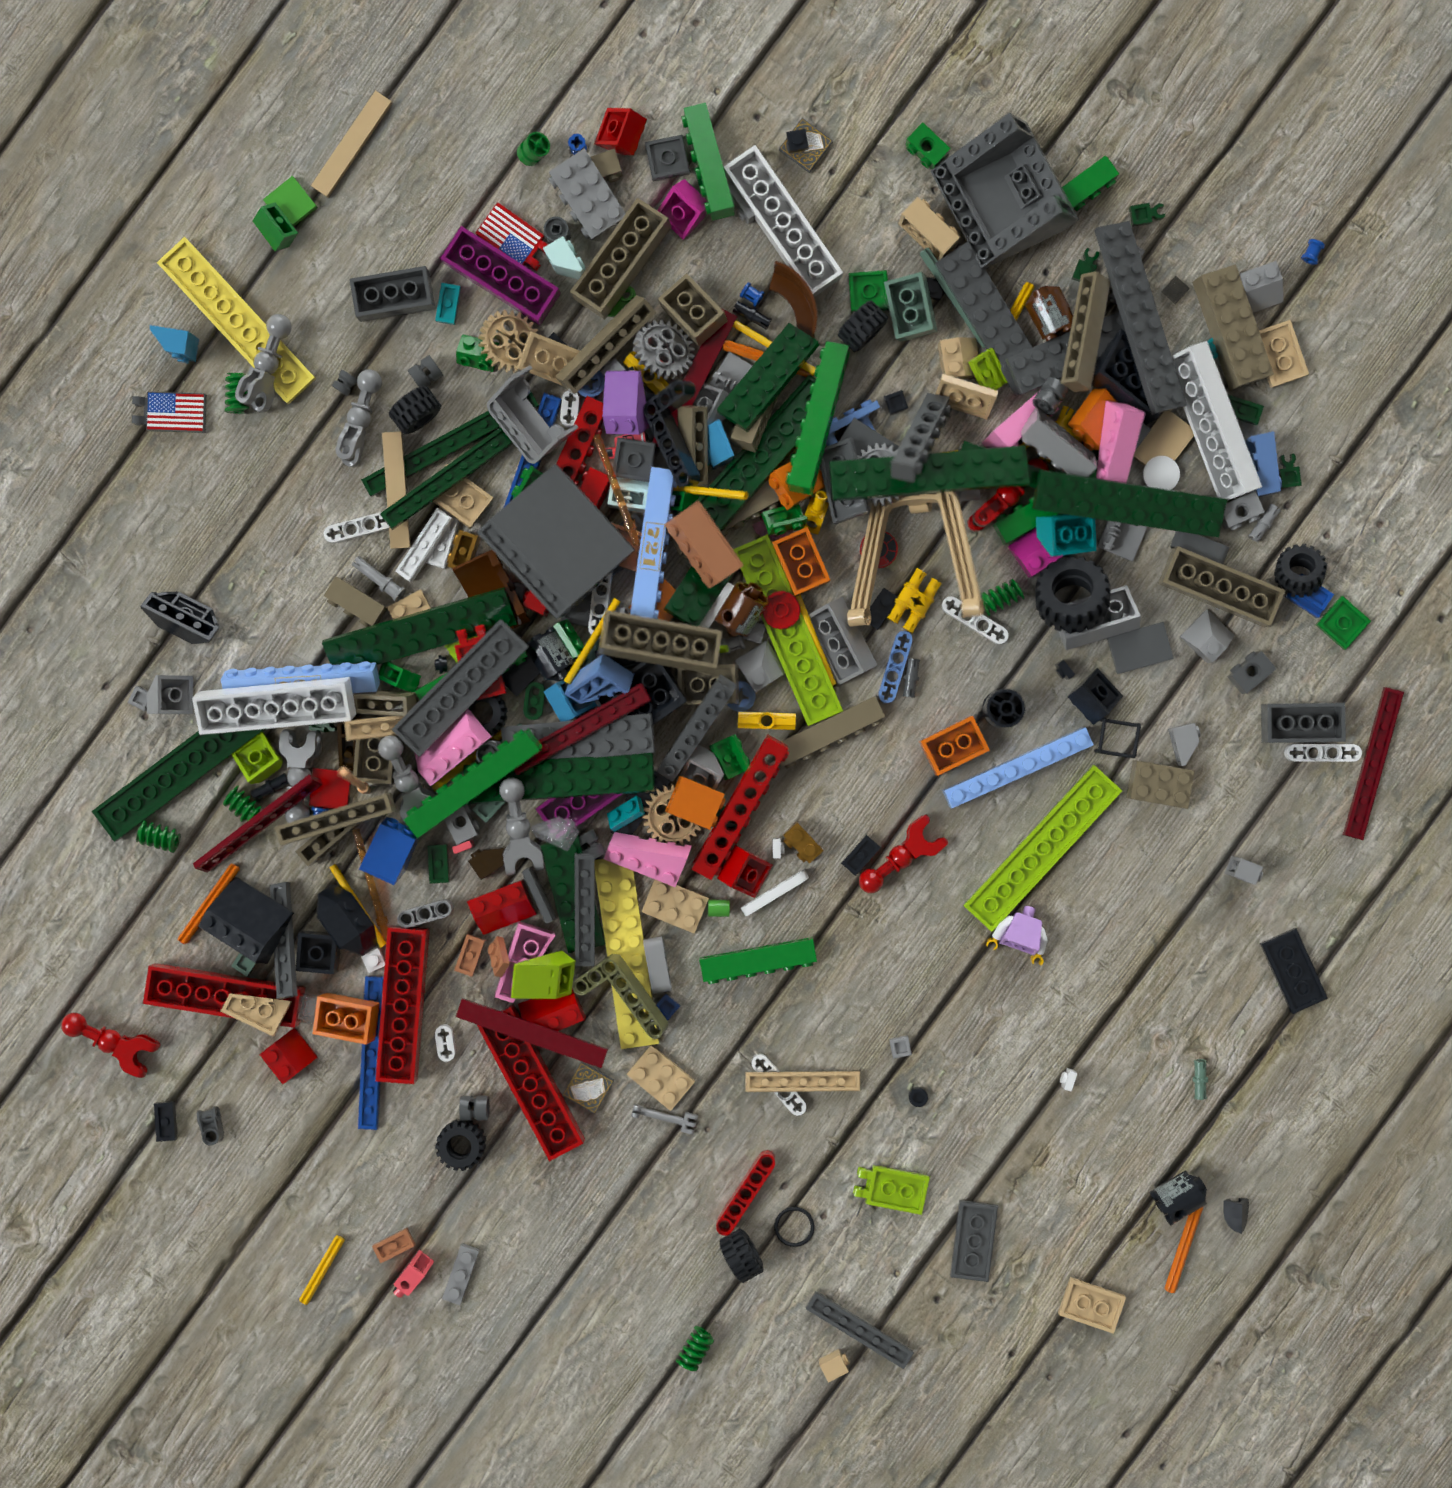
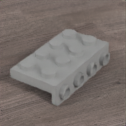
[548,148,625,241]

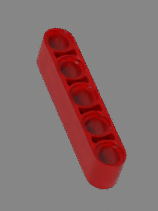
[716,1150,775,1236]

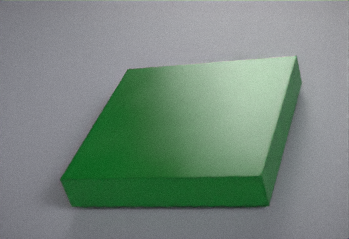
[848,270,889,313]
[1315,596,1371,650]

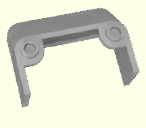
[487,365,578,464]

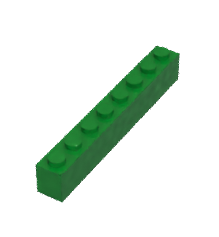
[786,341,850,495]
[403,728,543,838]

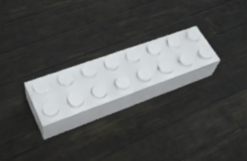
[723,145,843,297]
[1172,341,1262,501]
[192,677,356,735]

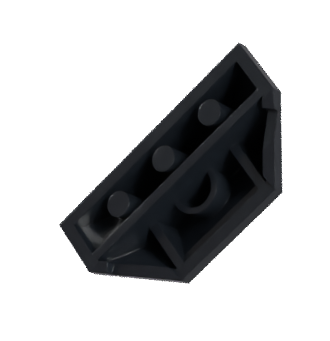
[140,592,219,644]
[317,884,378,956]

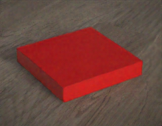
[309,768,352,809]

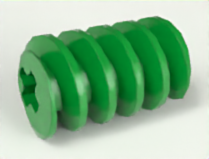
[224,373,250,414]
[981,579,1025,616]
[223,786,262,822]
[136,820,181,853]
[676,1325,714,1371]

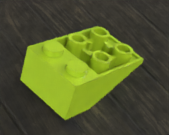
[511,950,575,999]

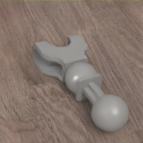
[235,314,292,413]
[336,369,382,467]
[279,729,322,823]
[378,736,436,826]
[500,778,544,876]

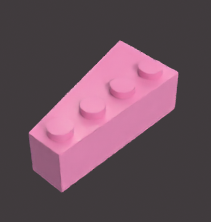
[982,392,1062,449]
[1096,401,1145,483]
[604,832,692,887]
[495,921,555,1003]

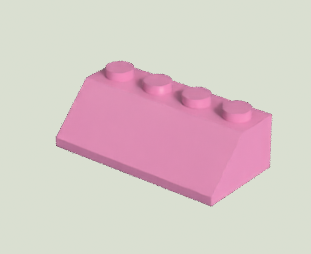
[414,709,491,786]

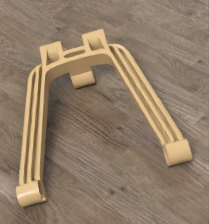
[847,492,984,627]

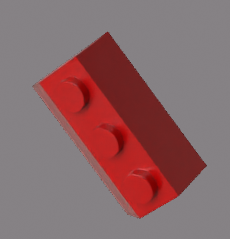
[467,879,537,935]
[518,988,586,1031]

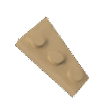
[221,994,292,1037]

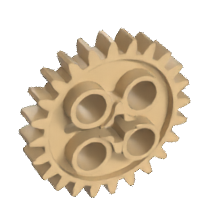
[478,310,538,373]
[642,784,701,845]

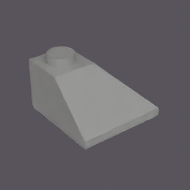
[694,384,729,425]
[1180,609,1235,663]
[735,640,785,693]
[147,675,193,714]
[680,745,724,790]

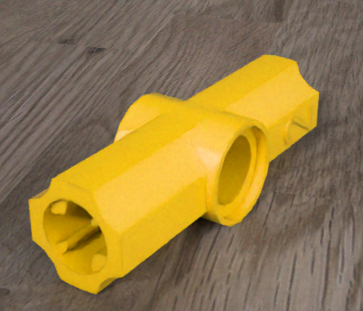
[623,351,669,395]
[738,712,796,730]

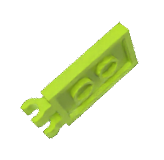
[853,1165,930,1215]

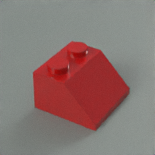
[594,108,647,155]
[717,845,773,898]
[259,1028,318,1084]

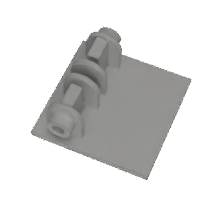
[709,351,752,394]
[1097,521,1147,562]

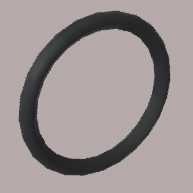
[774,1207,815,1247]

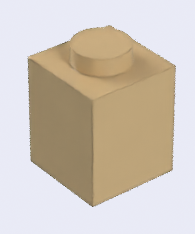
[819,1349,850,1383]

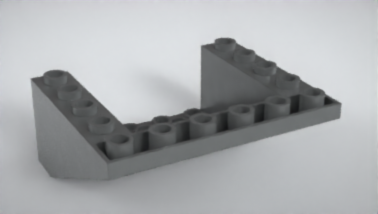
[931,112,1079,269]
[477,464,636,619]

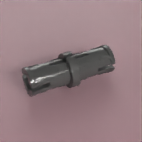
[903,658,920,698]

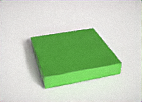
[263,176,318,227]

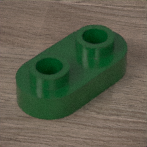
[523,682,545,720]

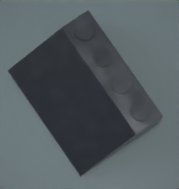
[1092,328,1160,425]
[595,662,687,725]
[198,877,294,964]

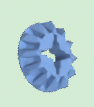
[578,371,605,398]
[727,681,756,712]

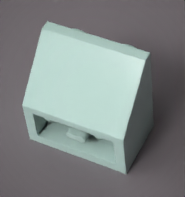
[543,236,586,280]
[608,477,649,513]

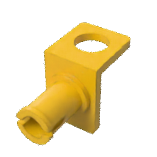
[803,491,829,535]

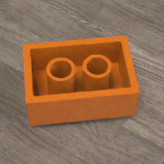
[772,527,830,597]
[919,716,990,776]
[312,992,380,1045]

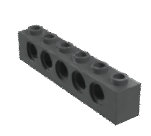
[891,393,952,482]
[657,674,737,782]

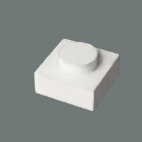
[773,838,785,858]
[361,947,385,973]
[1060,1068,1078,1092]

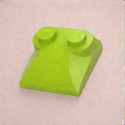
[231,732,283,785]

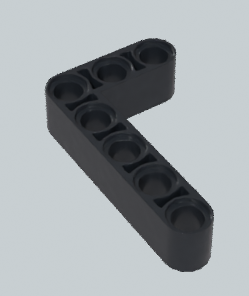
[643,380,700,487]

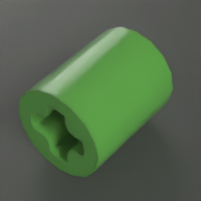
[708,900,730,917]

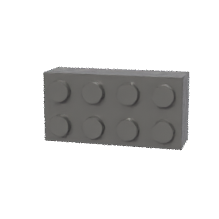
[349,266,436,322]
[1261,703,1346,743]

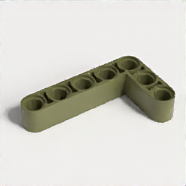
[572,954,668,1039]

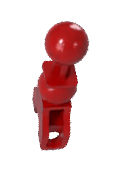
[967,458,1049,532]
[859,814,948,894]
[61,1013,160,1078]

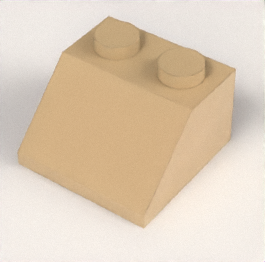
[938,337,979,380]

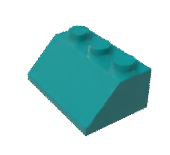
[1036,514,1097,557]

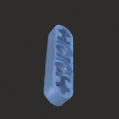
[878,631,913,703]

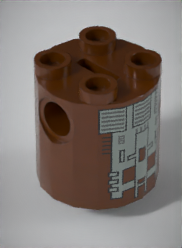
[1025,286,1073,342]
[715,582,769,637]

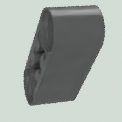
[1170,531,1229,564]

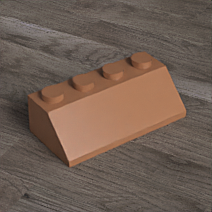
[664,501,744,588]

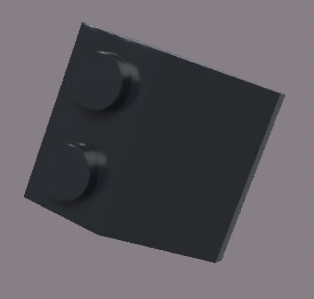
[1068,668,1123,725]

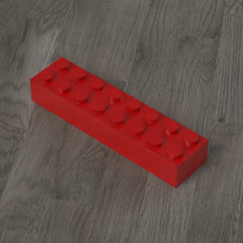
[375,925,430,1085]
[143,963,306,1028]
[477,1004,585,1162]

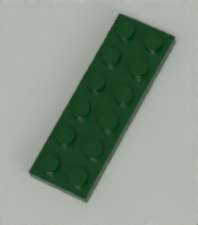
[716,323,820,432]
[540,836,606,953]

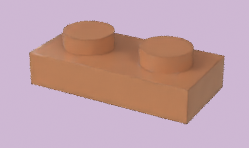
[454,934,486,977]
[488,936,510,977]
[372,1228,416,1264]

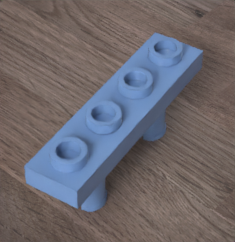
[826,399,880,446]

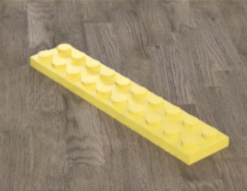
[157,237,316,405]
[595,858,659,1049]

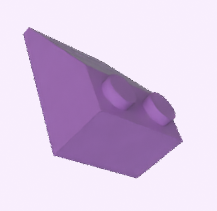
[603,371,650,435]

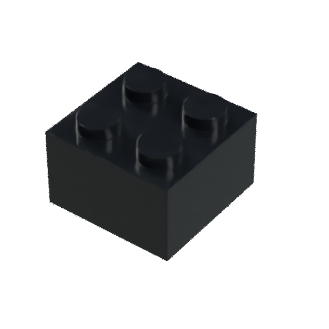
[296,930,340,974]

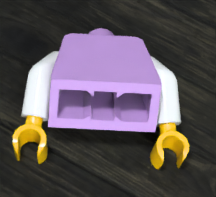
[986,906,1048,965]

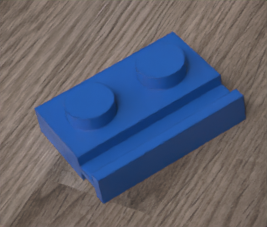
[1285,573,1334,618]

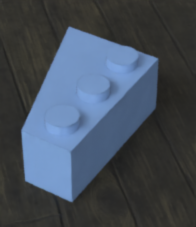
[1245,431,1282,497]
[565,654,634,704]

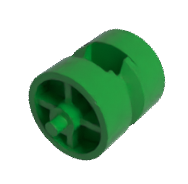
[517,132,550,166]

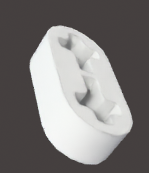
[560,391,580,428]
[435,1024,456,1062]

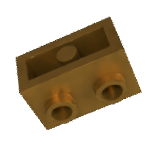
[447,530,481,569]
[783,822,824,864]

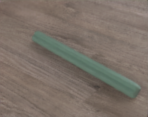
[920,248,985,348]

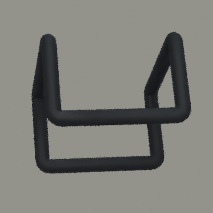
[1094,718,1141,758]

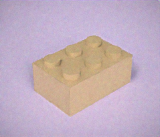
[899,197,960,261]

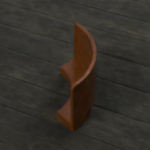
[769,261,817,338]
[452,549,530,629]

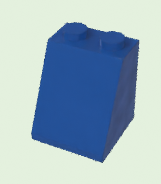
[359,817,419,885]

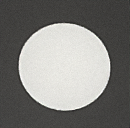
[1143,456,1180,490]

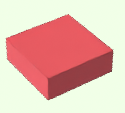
[452,839,475,854]

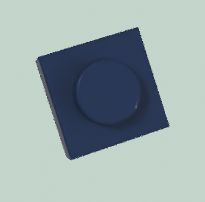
[656,993,681,1021]

